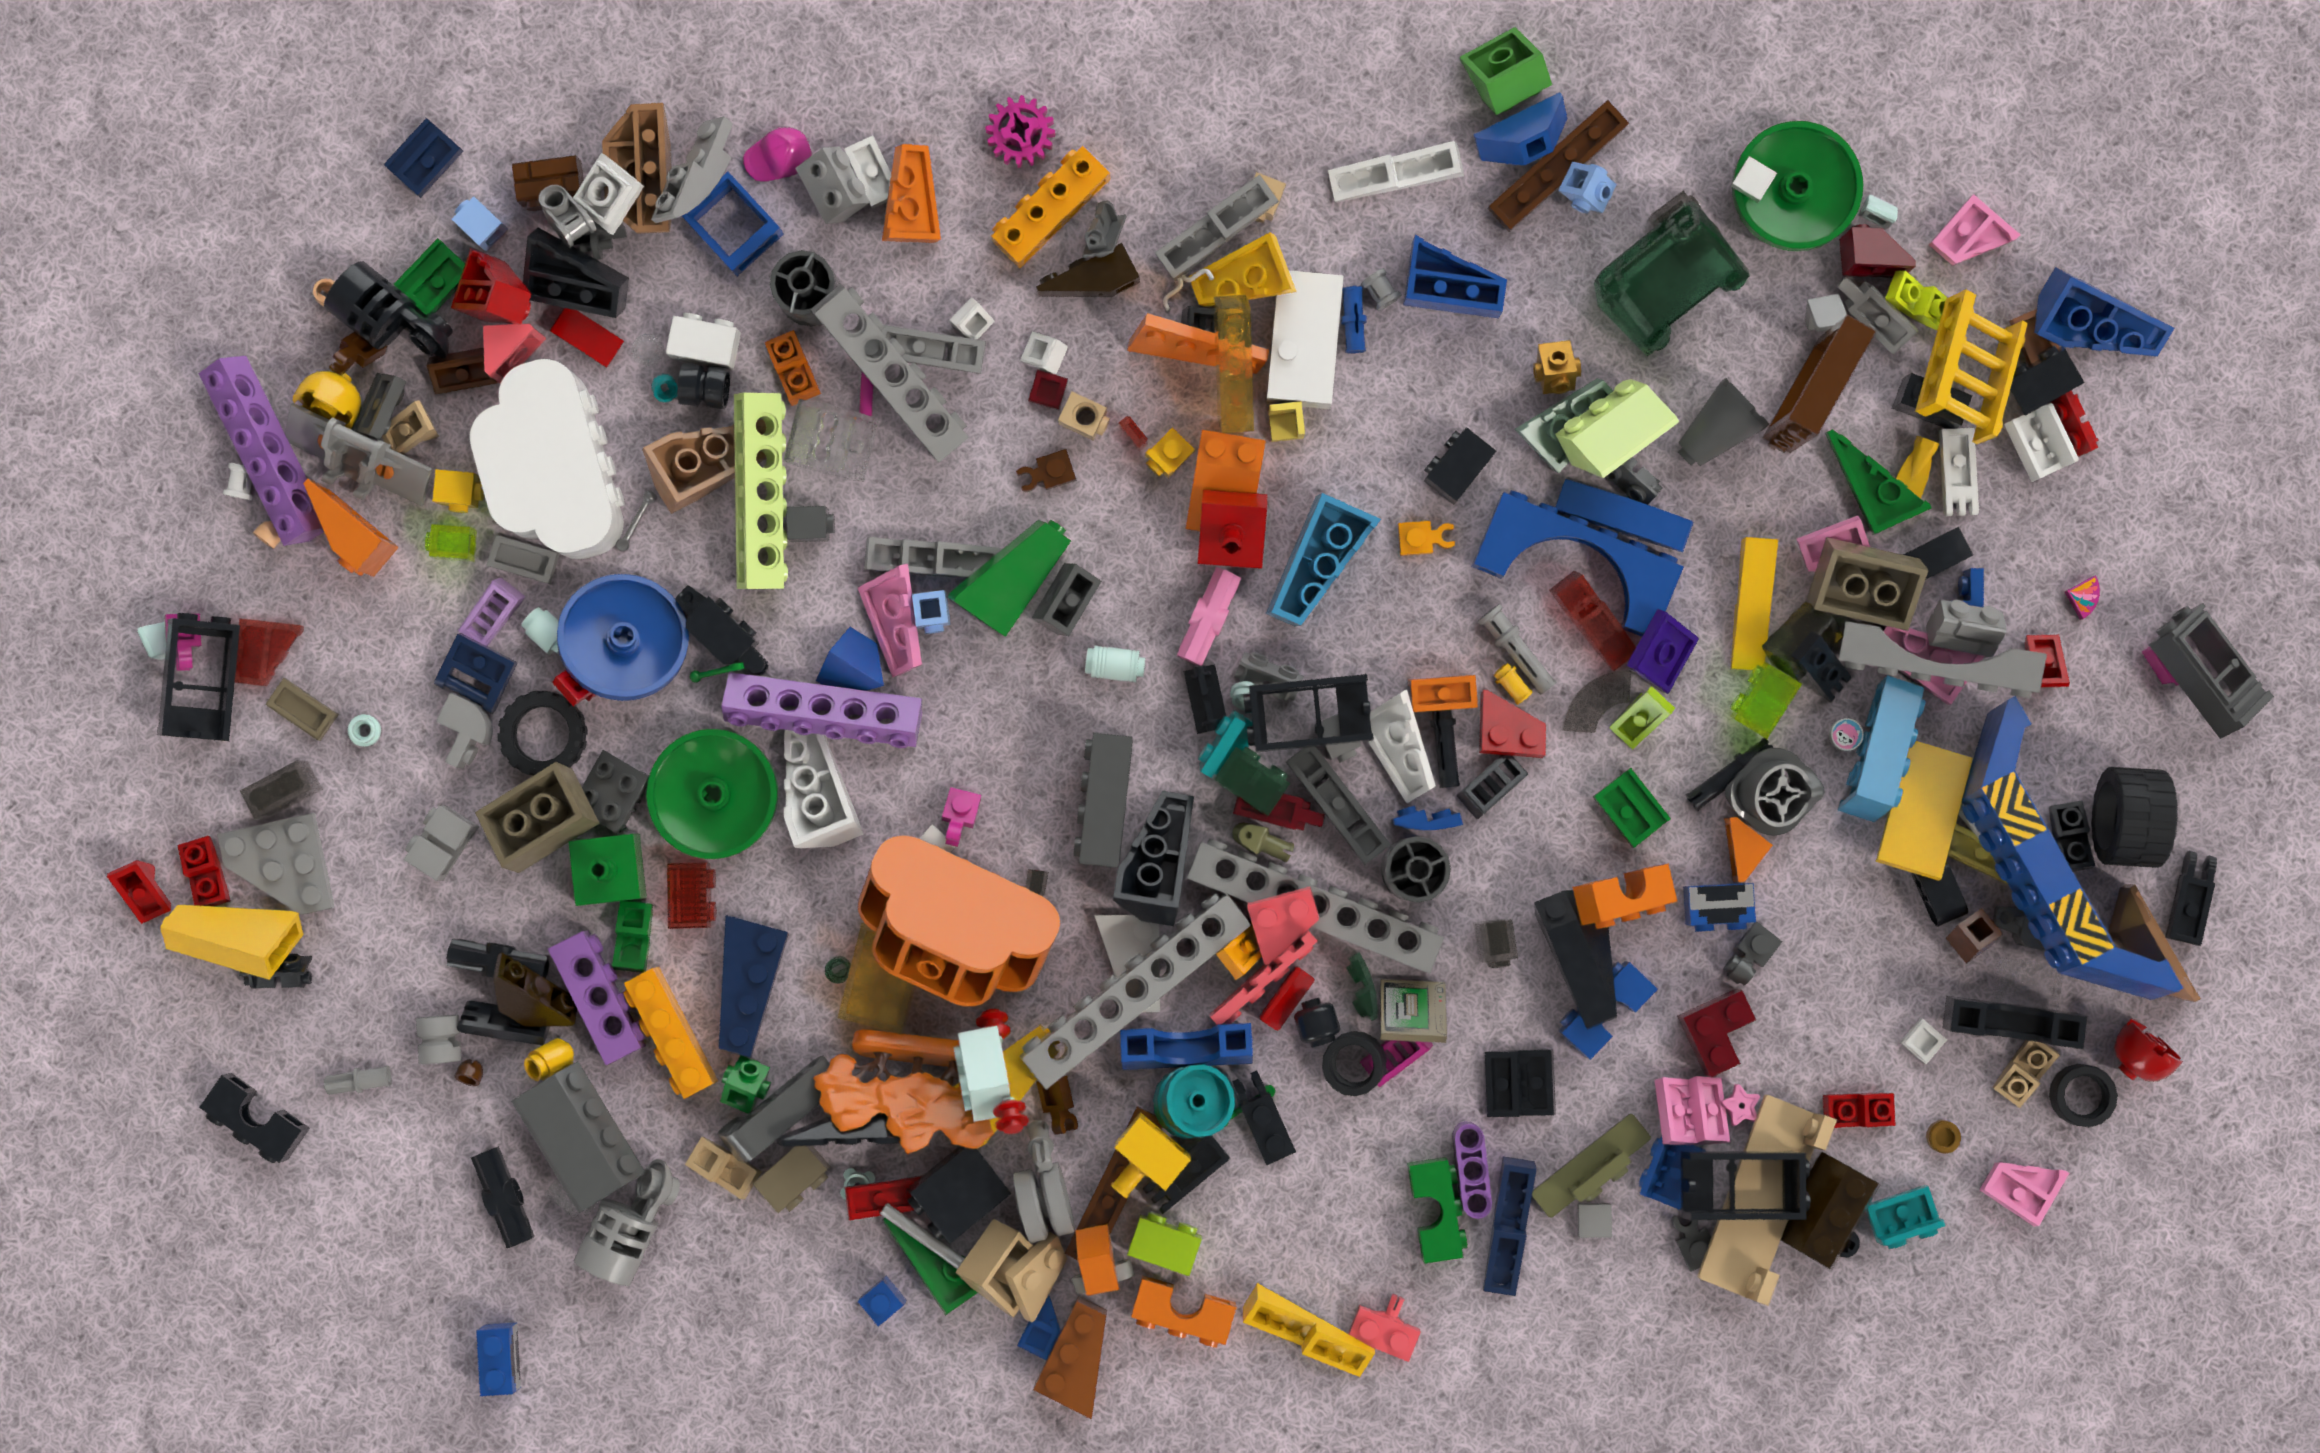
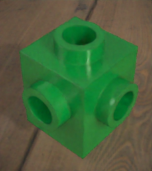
[720,1055,771,1114]

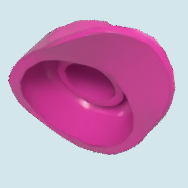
[743,127,812,182]

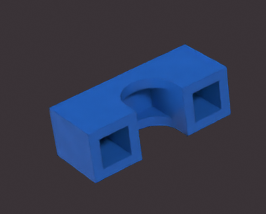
[1558,961,1658,1060]

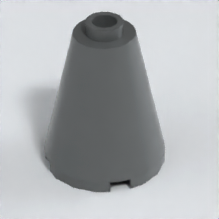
[1678,378,1769,466]

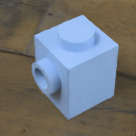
[912,590,951,634]

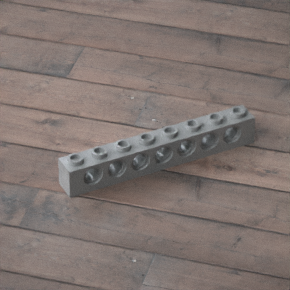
[1187,838,1444,974]
[1019,893,1251,1090]

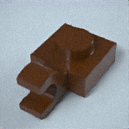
[329,332,388,375]
[1036,1076,1078,1135]

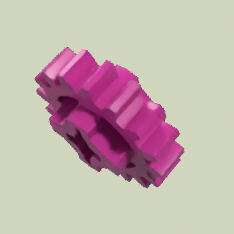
[985,95,1056,168]

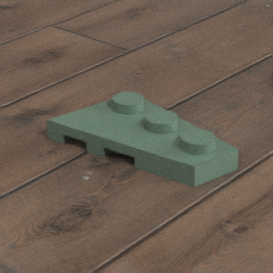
[1514,378,1613,473]

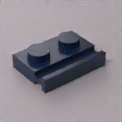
[383,118,464,198]

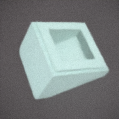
[1859,195,1898,229]
[137,622,166,660]

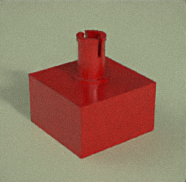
[1198,490,1267,569]

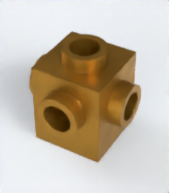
[1533,340,1581,394]

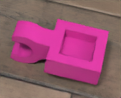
[164,614,201,671]
[942,787,982,847]

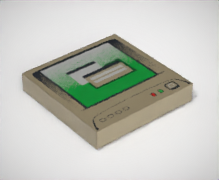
[1380,979,1447,1043]

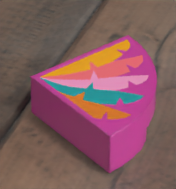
[2065,575,2100,620]

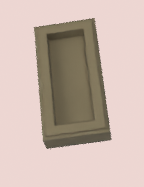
[265,678,339,741]

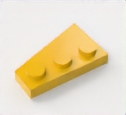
[1188,232,1297,307]

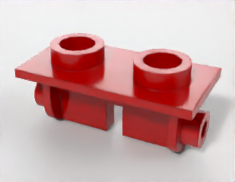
[2049,390,2099,457]

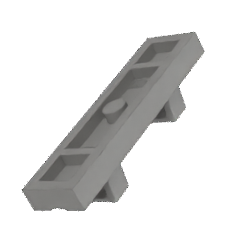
[857,321,986,374]

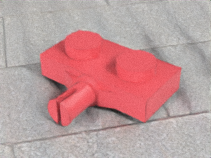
[1348,1294,1421,1362]

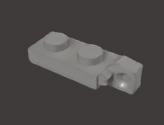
[1837,276,1918,354]

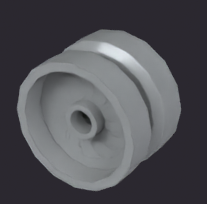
[1013,1162,1075,1243]

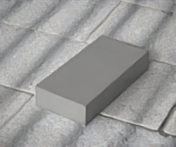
[487,535,560,584]

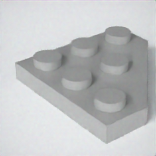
[217,813,335,915]

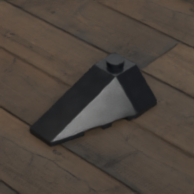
[1534,890,1617,1030]
[777,1113,901,1147]

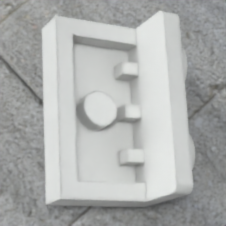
[2004,403,2079,482]

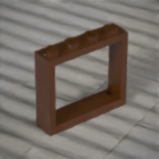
[1762,315,1876,454]

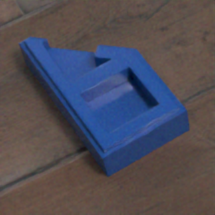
[1017,1295,1061,1360]

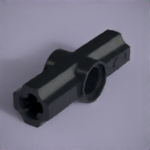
[446,938,550,979]
[471,1146,535,1248]

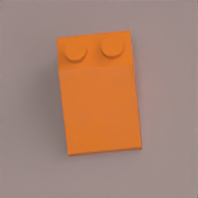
[1185,430,1266,532]
[303,478,399,577]

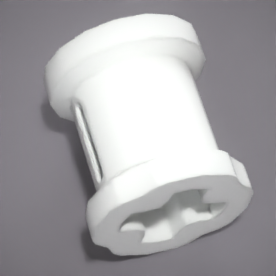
[222,463,253,501]

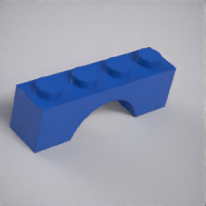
[1120,1023,1253,1070]

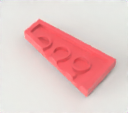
[1209,930,1318,1025]

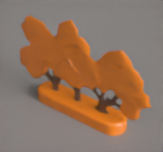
[814,1029,994,1154]

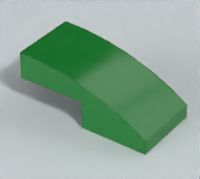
[612,901,653,973]

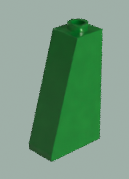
[947,519,1071,637]

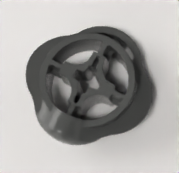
[1725,748,1825,836]

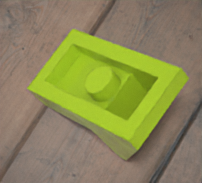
[1609,686,1675,750]

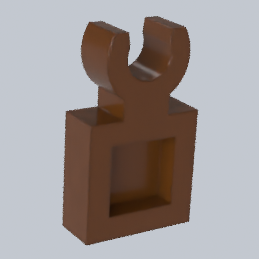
[1016,449,1076,492]

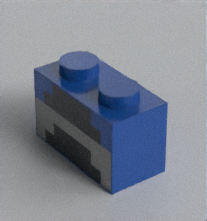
[1683,883,1756,932]
[476,1322,521,1397]

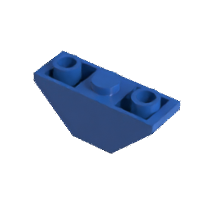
[1474,92,1568,166]

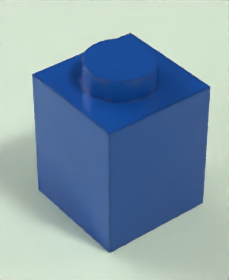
[857,1275,907,1327]

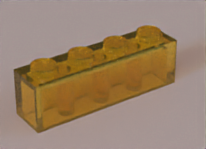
[1214,295,1254,433]

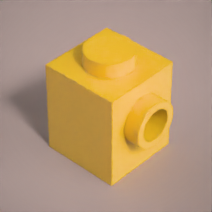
[432,469,485,513]

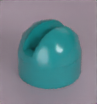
[651,373,678,402]

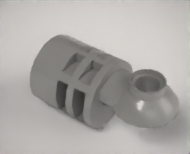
[574,1159,680,1286]

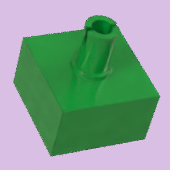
[568,834,647,906]

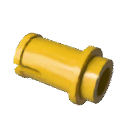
[1493,663,1533,705]

